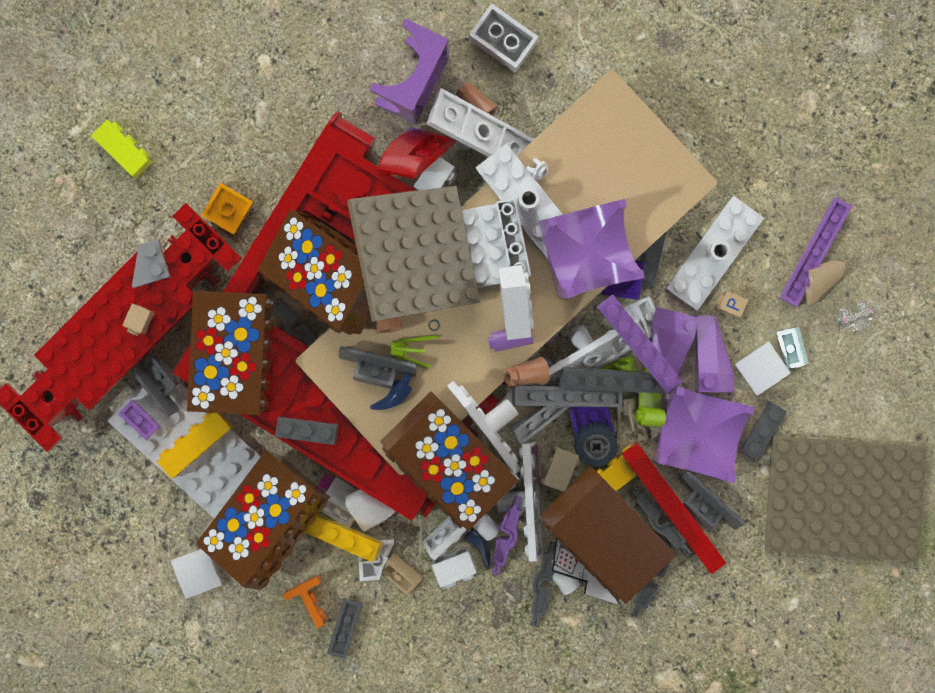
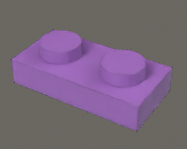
[118,399,161,440]

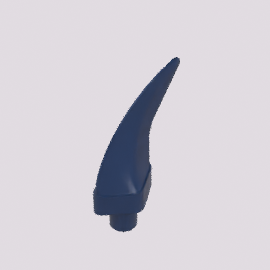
[370,373,413,410]
[465,527,491,568]

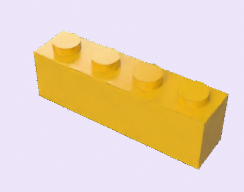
[156,413,234,479]
[596,444,636,491]
[305,513,384,562]

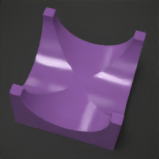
[370,18,449,125]
[538,199,645,298]
[652,387,754,483]

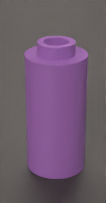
[488,330,534,352]

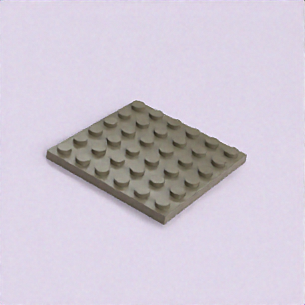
[347,186,480,322]

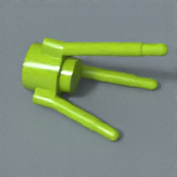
[391,335,439,369]

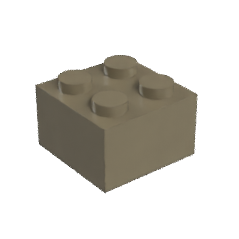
[539,444,580,492]

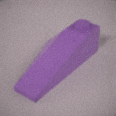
[651,307,700,375]
[695,315,734,392]

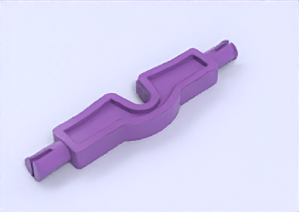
[492,495,522,575]

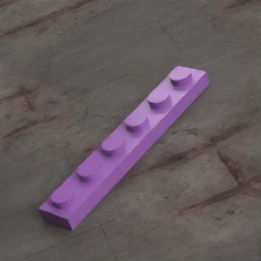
[779,197,852,307]
[597,295,683,393]

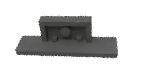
[339,346,418,389]
[130,354,180,417]
[678,471,745,531]

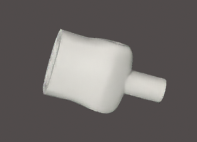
[552,560,580,595]

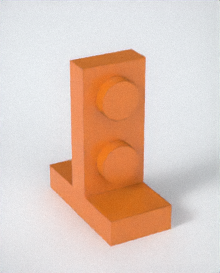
[282,574,327,629]

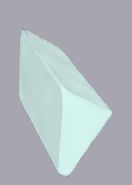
[777,327,808,369]

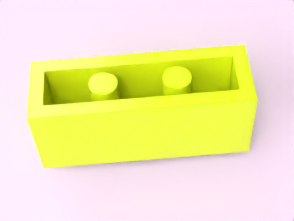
[91,120,152,179]

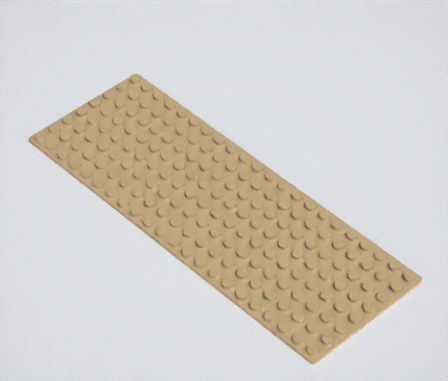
[296,70,717,475]

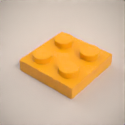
[201,183,254,235]

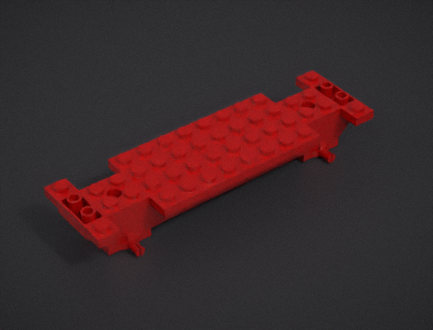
[0,203,242,452]

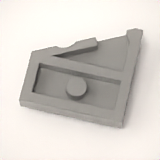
[132,239,171,288]

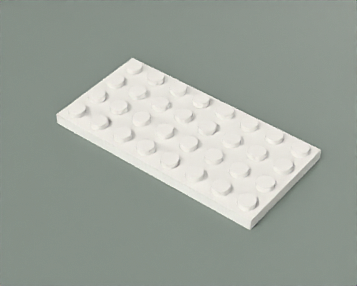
[108,379,261,518]

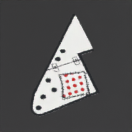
[552,538,620,605]

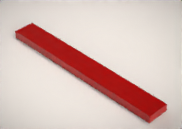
[621,442,726,575]

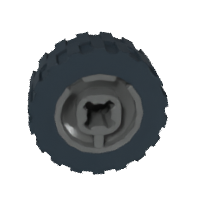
[574,422,618,467]

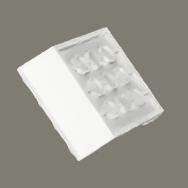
[462,198,531,288]

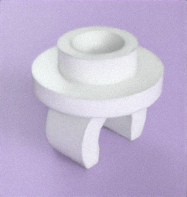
[527,158,548,180]

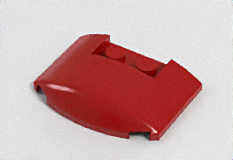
[377,128,457,179]

